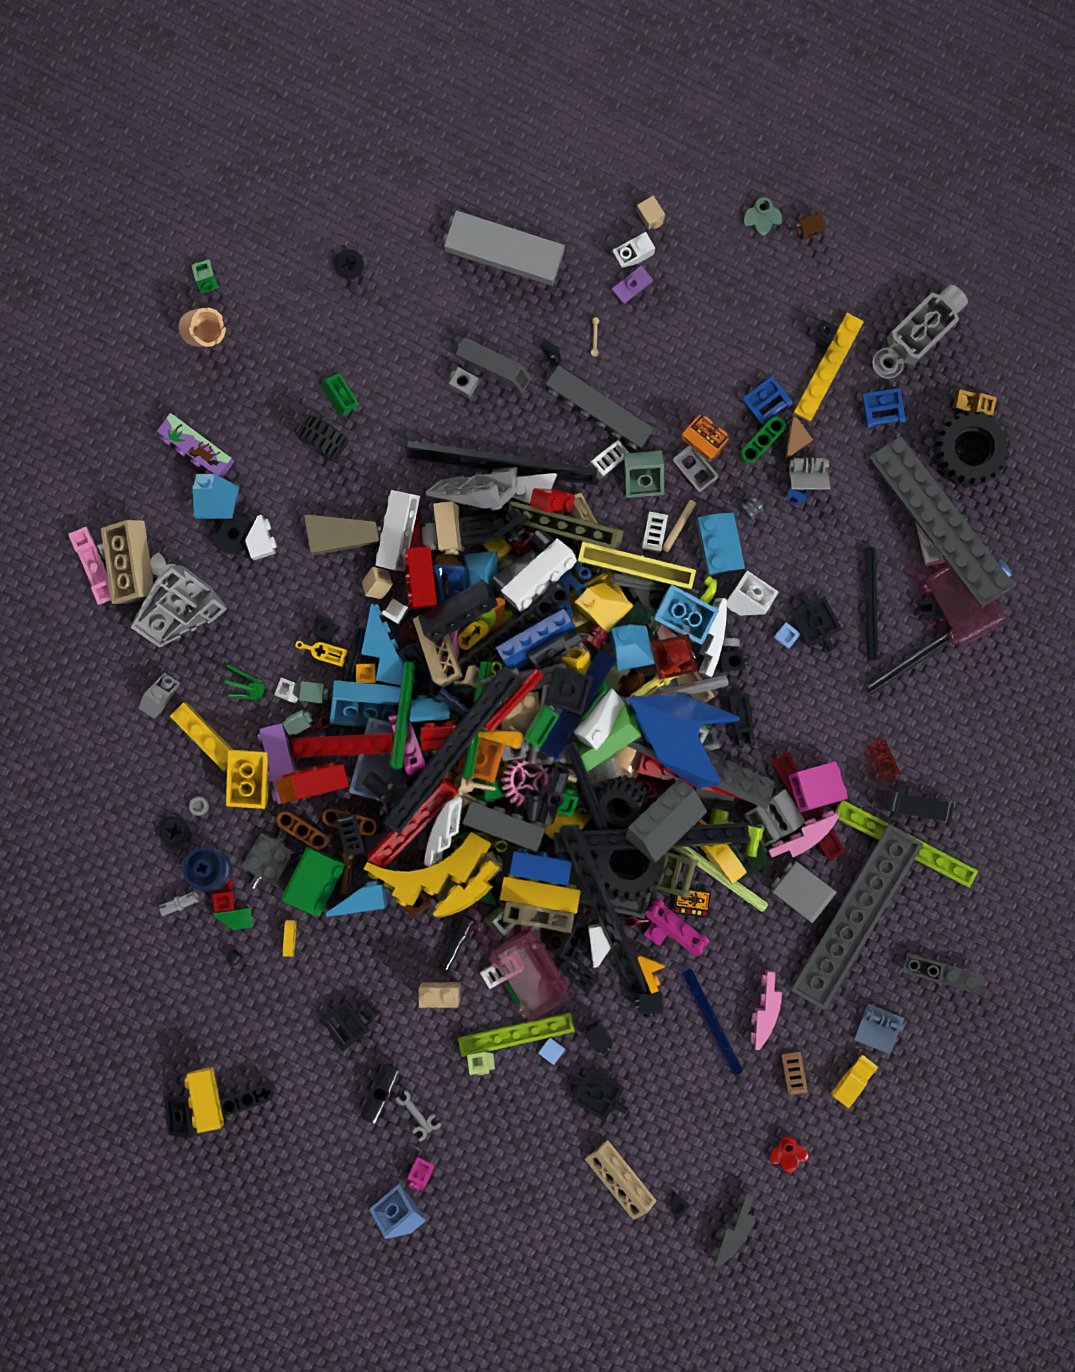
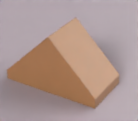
[785,417,813,459]

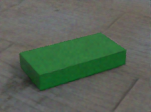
[522,705,560,749]

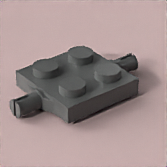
[242,829,294,890]

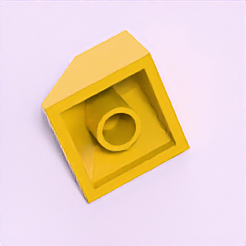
[575,583,633,633]

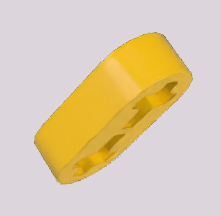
[457,620,489,650]
[283,920,296,957]

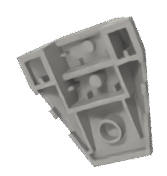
[426,467,517,510]
[131,565,227,647]

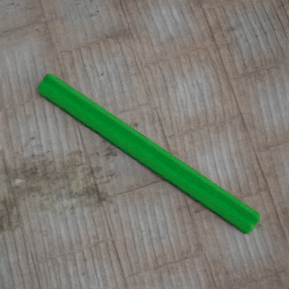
[391,662,415,769]
[462,662,492,778]

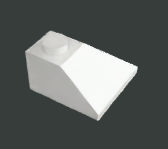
[727,570,778,616]
[588,924,611,968]

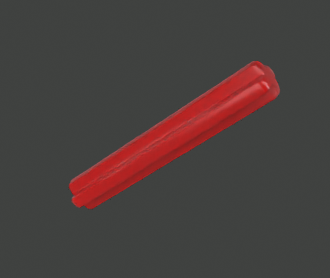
[484,669,543,732]

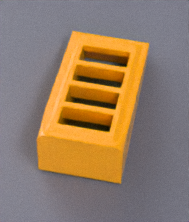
[478,731,523,749]

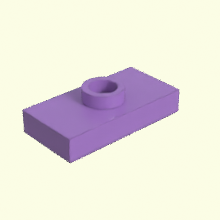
[612,265,653,305]

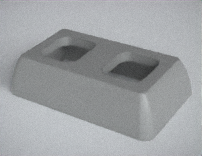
[673,446,718,492]

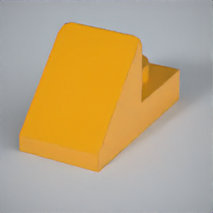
[636,954,666,994]

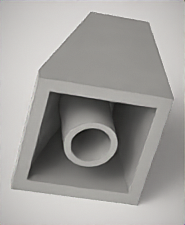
[771,861,837,923]

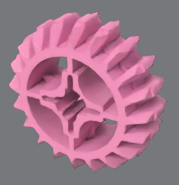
[501,755,550,808]

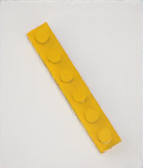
[793,313,864,422]

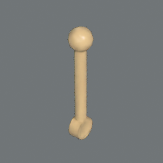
[591,317,599,357]

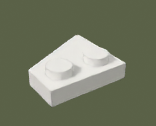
[511,473,557,504]

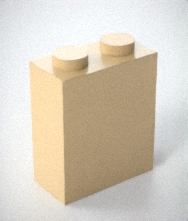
[433,501,464,556]
[419,982,460,1008]

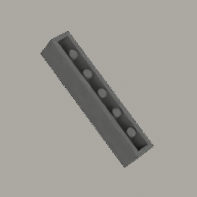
[546,365,654,451]

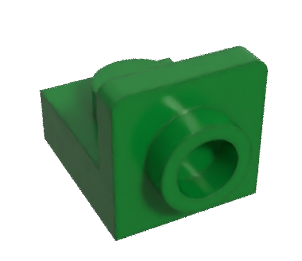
[192,259,219,293]
[557,784,579,816]

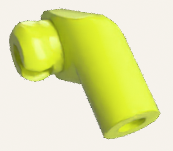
[700,576,717,604]

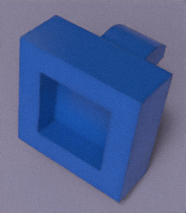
[787,487,811,506]

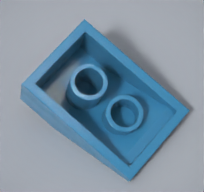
[653,584,719,645]
[410,695,452,723]
[326,880,388,917]

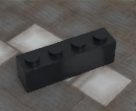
[418,579,498,642]

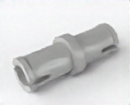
[159,890,200,917]

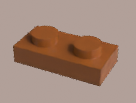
[616,674,645,697]

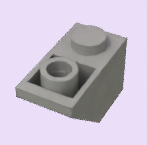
[138,673,180,719]

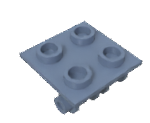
[854,1004,904,1054]

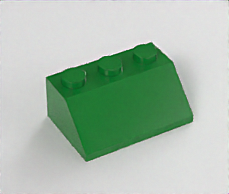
[280,847,346,916]

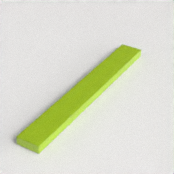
[834,800,978,888]

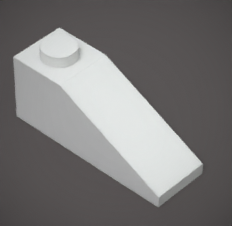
[574,689,624,750]

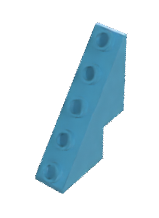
[361,604,416,688]

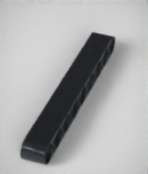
[429,582,569,700]

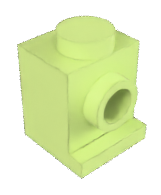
[467,1052,495,1075]

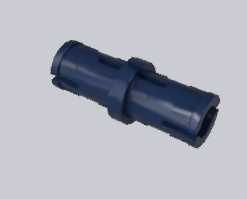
[435,688,470,718]

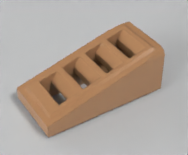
[781,1052,808,1095]

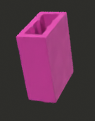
[788,761,848,813]

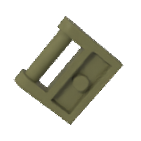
[655,851,699,898]

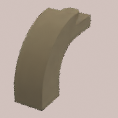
[503,902,574,933]

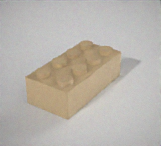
[101,520,154,604]

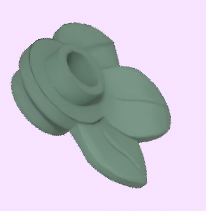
[744,197,782,236]

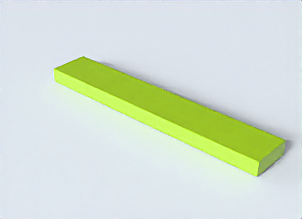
[458,1012,575,1057]

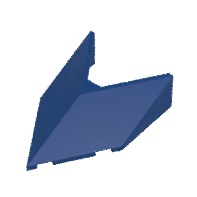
[626,693,740,789]

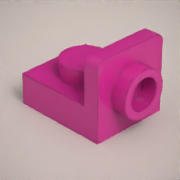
[405,1157,435,1191]

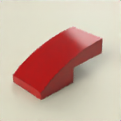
[212,876,235,913]

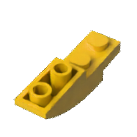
[695,819,747,885]
[433,860,500,917]

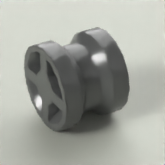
[740,496,764,521]

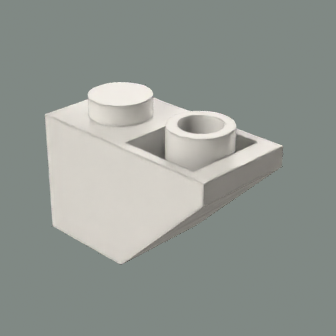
[612,232,655,268]
[245,515,277,560]

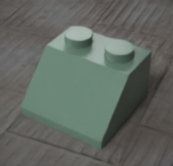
[624,451,664,498]

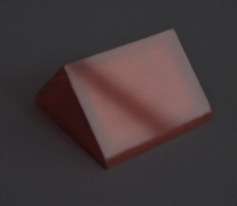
[650,634,697,680]

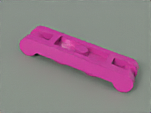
[389,715,426,776]
[645,898,709,956]

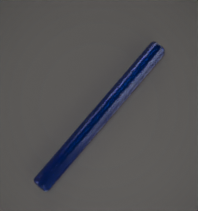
[683,969,743,1075]

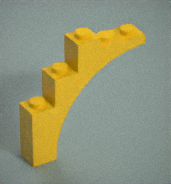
[363,832,491,906]

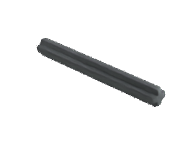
[611,573,698,598]

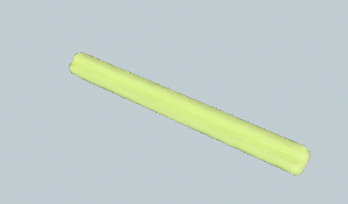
[672,846,768,912]

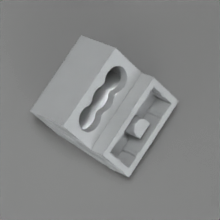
[743,789,805,847]

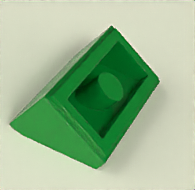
[321,373,359,417]

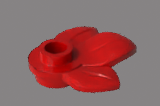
[770,1136,809,1174]

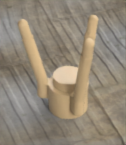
[454,774,496,802]

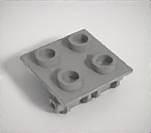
[789,458,831,490]

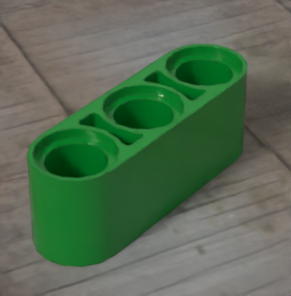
[740,417,785,465]

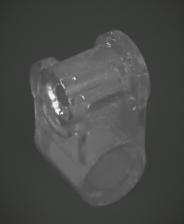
[587,755,624,784]

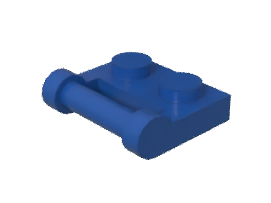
[742,376,793,427]
[861,388,906,428]
[433,564,469,604]

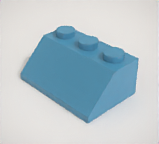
[696,513,745,576]

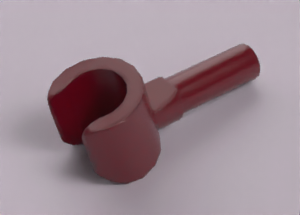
[304,716,330,733]
[624,914,652,928]

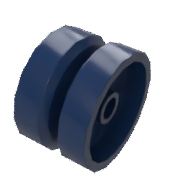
[182,847,232,891]

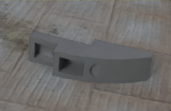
[902,953,984,994]
[711,1189,755,1267]

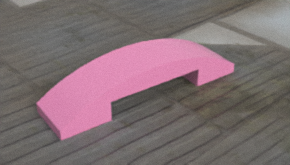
[68,527,111,605]

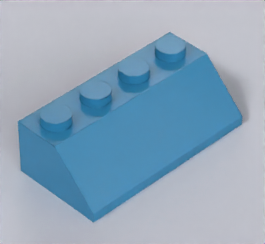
[329,680,411,727]

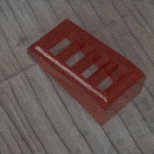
[867,739,901,783]

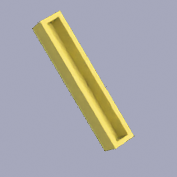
[578,542,696,590]

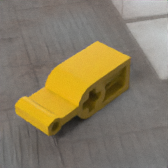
[295,641,348,667]
[831,1055,878,1108]

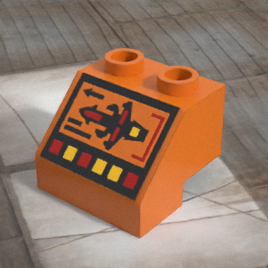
[680,415,729,462]

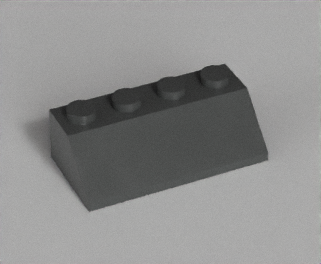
[626,778,707,863]
[463,799,545,851]

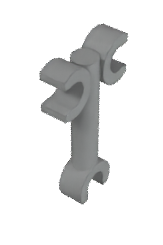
[396,1090,442,1142]

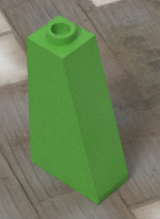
[570,702,641,772]

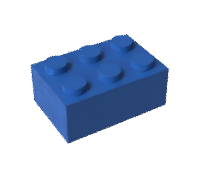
[510,847,572,885]

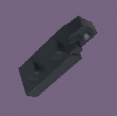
[527,629,582,670]

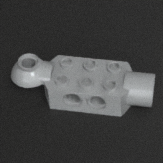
[872,285,968,379]

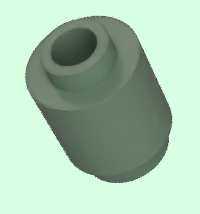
[283,709,313,735]

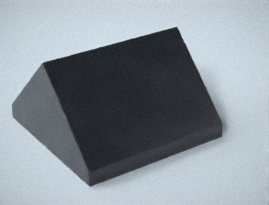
[165,1093,197,1138]

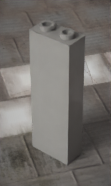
[442,211,565,286]

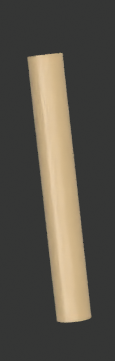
[662,500,696,553]

